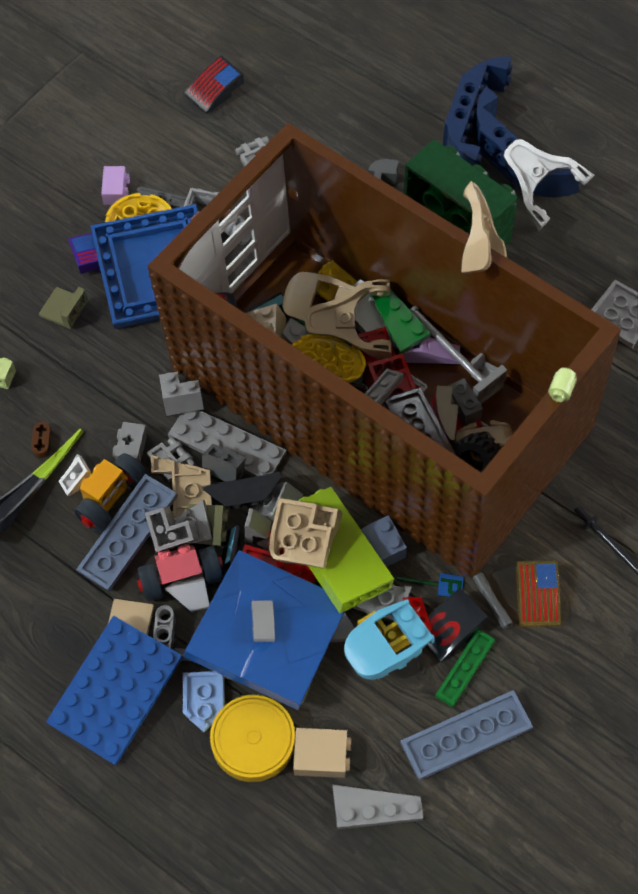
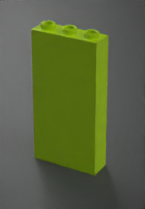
[299,487,394,614]

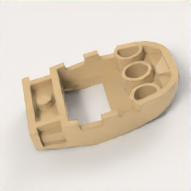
[283,272,355,324]

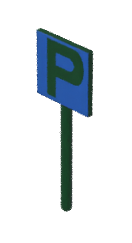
[395,573,464,597]

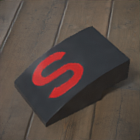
[426,588,488,663]

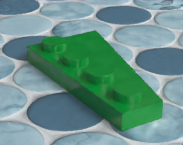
[370,289,431,354]

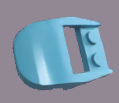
[344,599,434,680]

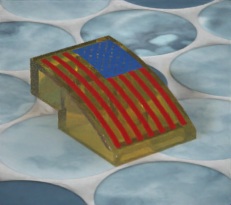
[516,560,561,627]

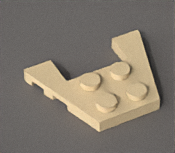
[151,455,212,519]

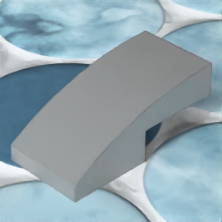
[251,601,275,642]

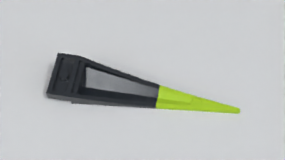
[0,429,84,532]

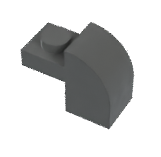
[368,159,399,185]

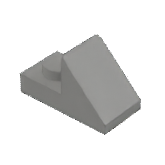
[245,508,272,543]

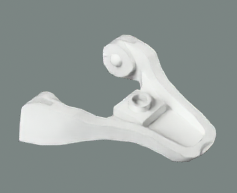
[504,139,594,231]

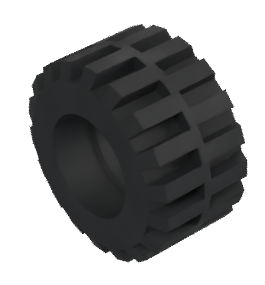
[452,432,500,473]

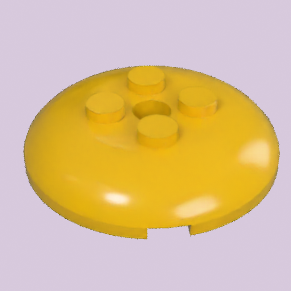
[105,193,172,223]
[292,333,366,383]

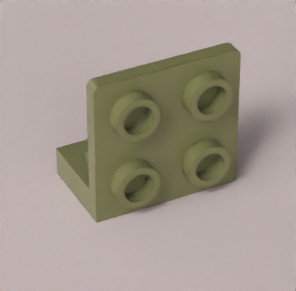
[39,287,88,329]

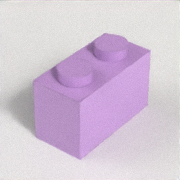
[101,166,130,205]

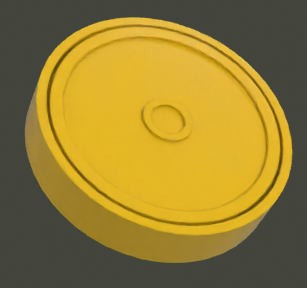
[210,695,295,782]

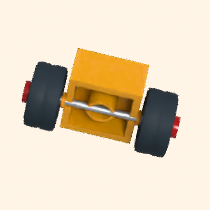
[74,453,149,533]

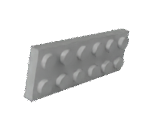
[168,410,287,477]

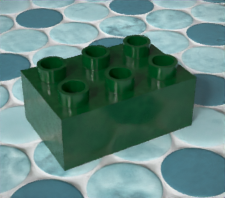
[404,139,518,246]

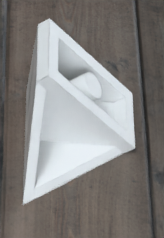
[59,454,91,496]
[165,572,209,612]

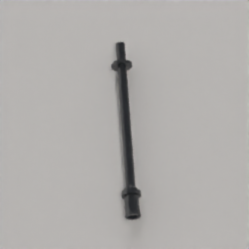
[574,506,638,575]

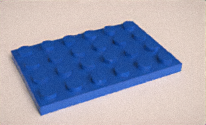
[46,615,183,765]

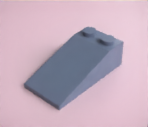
[361,515,407,567]

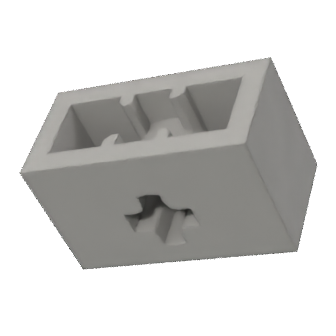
[113,422,147,462]

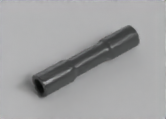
[472,573,513,630]

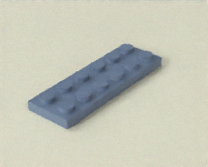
[76,474,178,592]
[400,690,533,781]

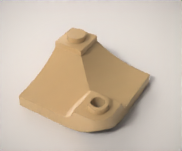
[269,498,342,569]

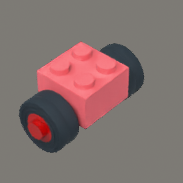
[137,543,224,602]

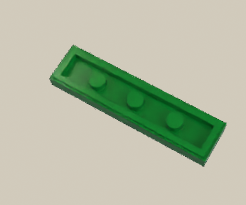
[435,629,495,708]

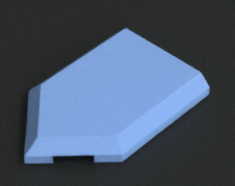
[183,671,225,733]

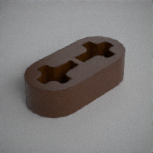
[31,422,52,458]

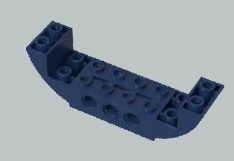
[443,56,513,166]
[474,87,580,197]

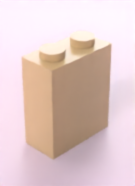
[294,728,351,778]

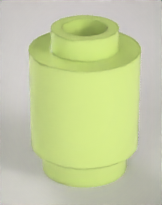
[549,368,576,402]

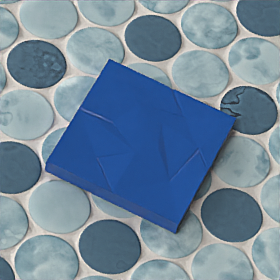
[90,204,198,329]
[184,550,345,710]

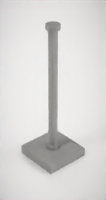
[410,306,507,404]

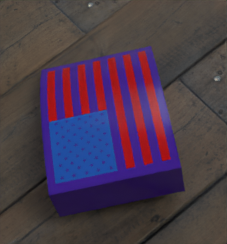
[68,233,101,274]

